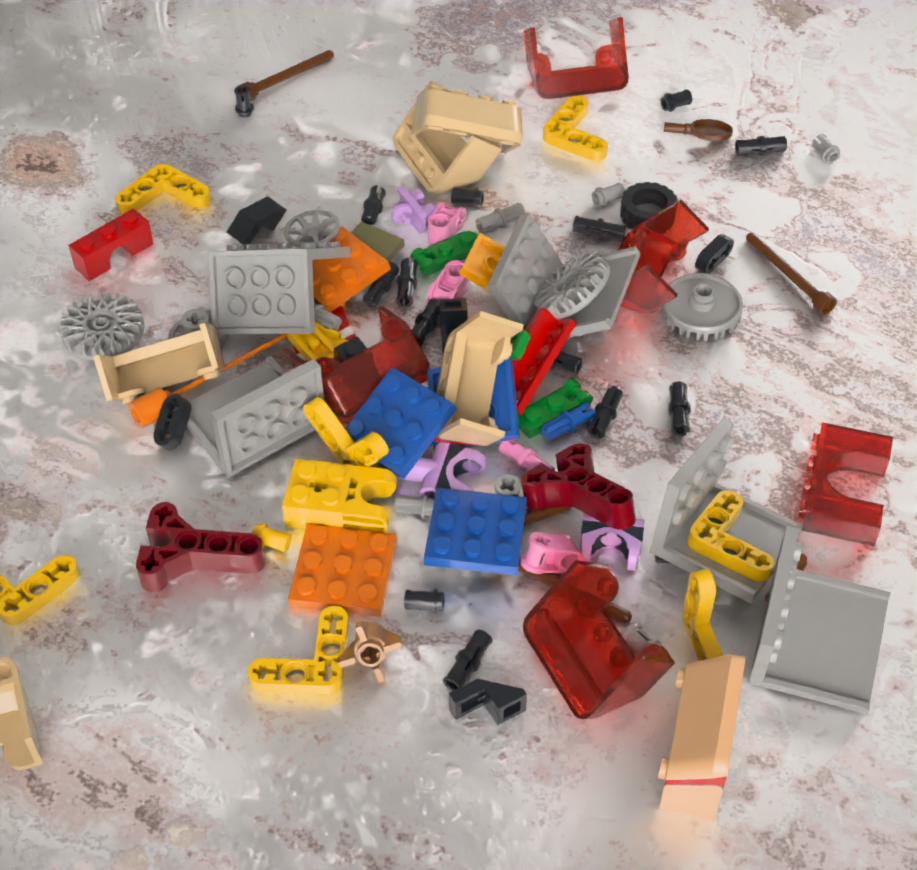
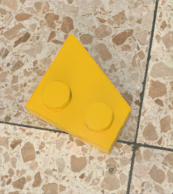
[287,322,348,371]

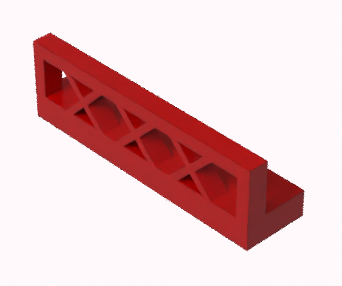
[513,308,576,415]

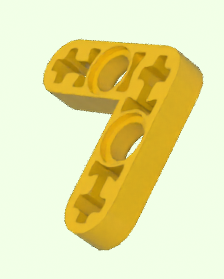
[543,96,608,161]
[115,164,211,214]
[303,397,388,467]
[687,490,775,582]
[0,555,80,625]
[682,569,723,660]
[247,606,349,694]

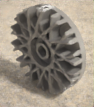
[534,251,610,320]
[661,273,743,341]
[59,292,144,360]

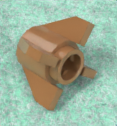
[338,621,403,683]

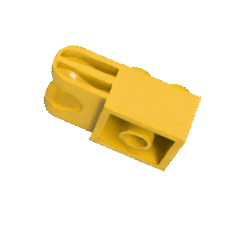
[282,458,397,532]

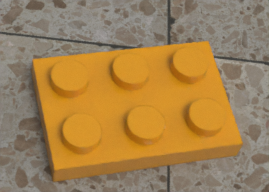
[458,233,505,291]

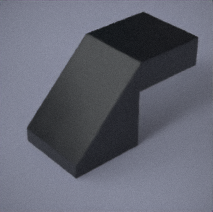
[226,196,287,244]
[439,298,468,354]
[449,678,527,725]

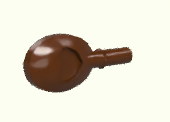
[663,119,733,142]

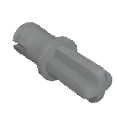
[475,203,525,234]
[314,304,342,331]
[394,495,434,519]

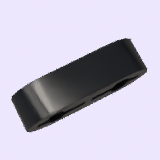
[695,234,734,274]
[153,394,192,450]

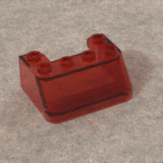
[523,560,675,719]

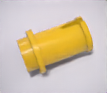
[252,523,292,553]

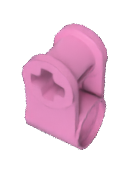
[428,201,467,245]
[427,260,469,301]
[520,532,584,574]

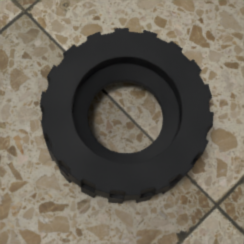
[620,182,678,235]

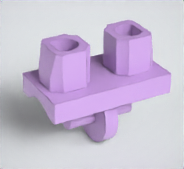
[391,186,436,234]

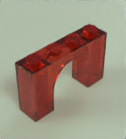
[798,422,893,546]

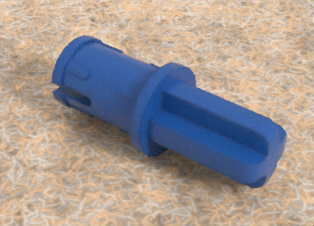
[540,402,595,441]

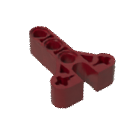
[521,443,636,530]
[136,502,266,592]

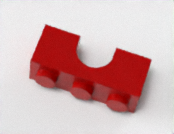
[68,208,154,281]

